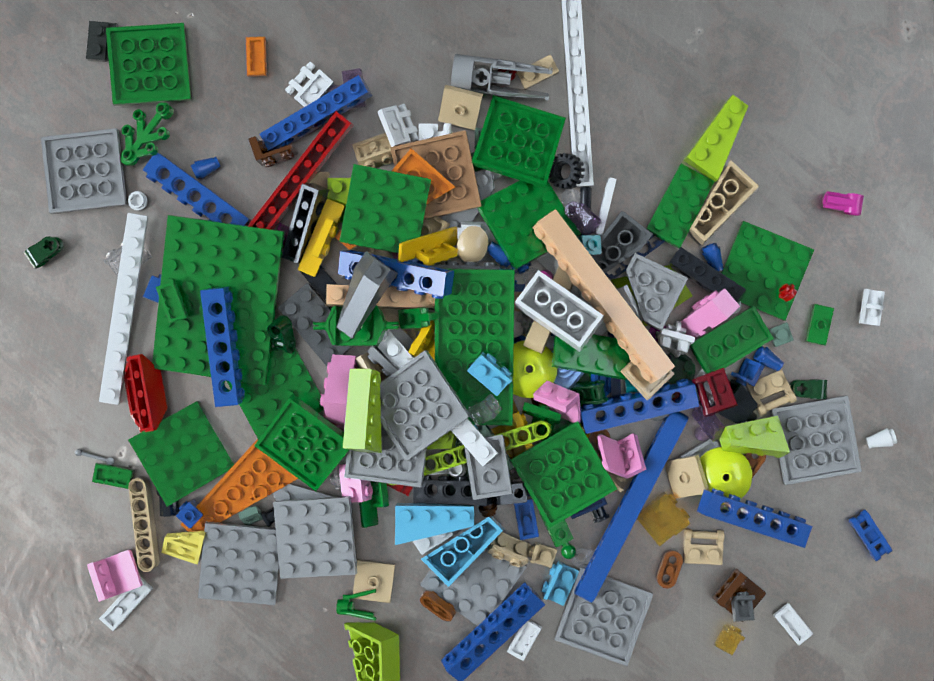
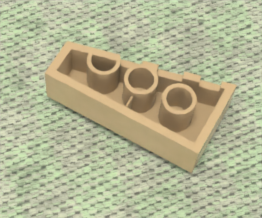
[689,160,759,246]

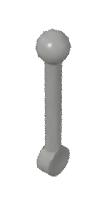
[75,449,115,465]

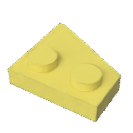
[161,531,206,565]

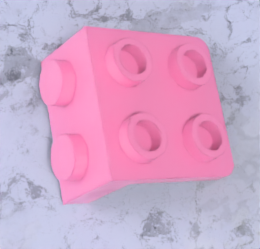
[533,381,581,423]
[597,433,646,479]

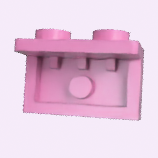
[339,463,373,503]

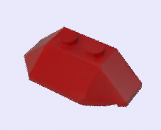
[124,354,168,433]

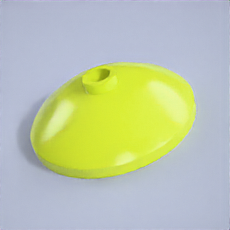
[513,340,557,398]
[700,447,752,505]

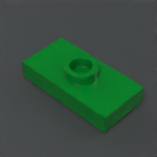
[156,280,189,324]
[806,304,834,346]
[522,402,562,425]
[92,463,135,489]

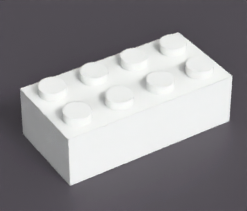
[515,270,604,352]

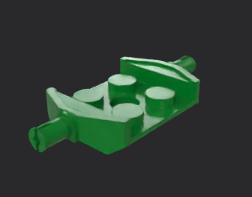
[313,305,399,346]

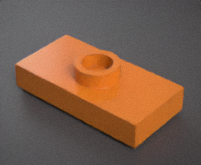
[246,37,267,77]

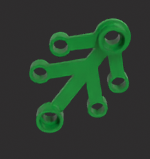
[121,102,174,166]

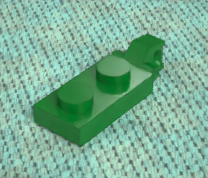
[398,307,439,329]

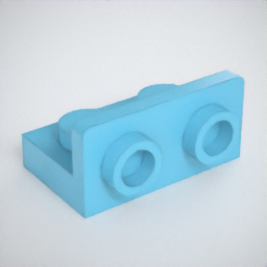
[467,352,513,396]
[541,561,579,606]

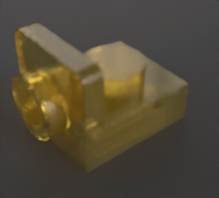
[714,625,745,655]

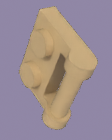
[746,370,797,416]
[683,528,724,565]

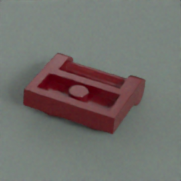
[692,368,738,417]

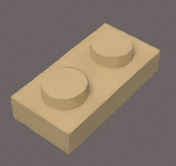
[516,54,559,90]

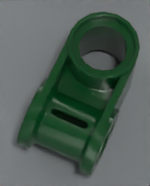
[24,236,64,269]
[267,315,296,354]
[789,379,828,399]
[570,380,608,404]

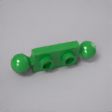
[539,512,576,559]

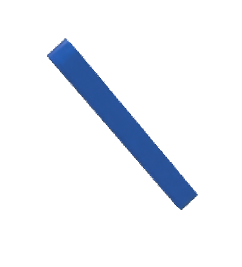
[574,411,689,603]

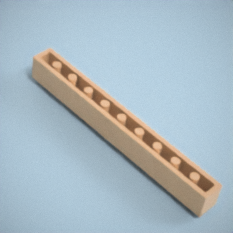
[533,209,675,384]
[326,284,522,313]

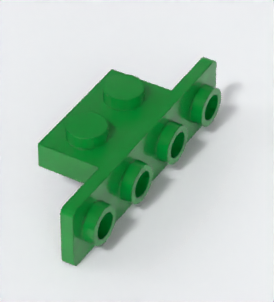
[359,481,389,528]

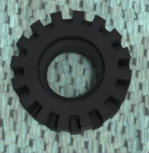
[549,153,585,189]

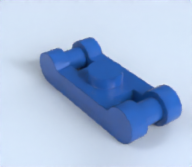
[848,509,893,562]

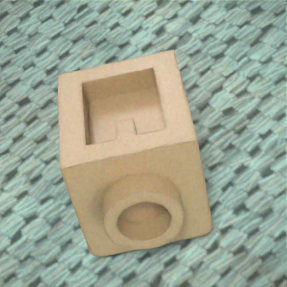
[527,542,557,568]

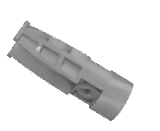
[451,54,553,100]

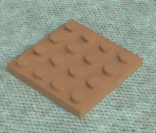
[390,130,482,220]

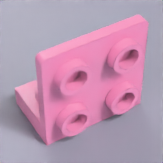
[87,550,143,602]

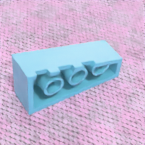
[395,503,474,545]
[421,516,504,587]

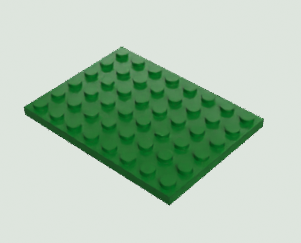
[152,215,285,385]

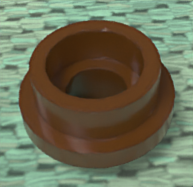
[478,503,498,517]

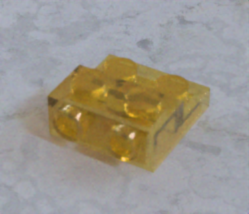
[637,492,691,546]

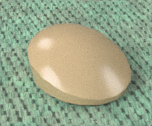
[457,226,488,262]

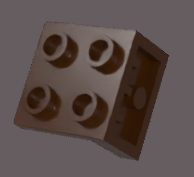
[248,136,298,168]
[712,568,766,622]

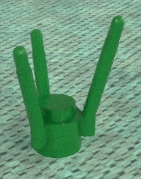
[336,589,377,621]

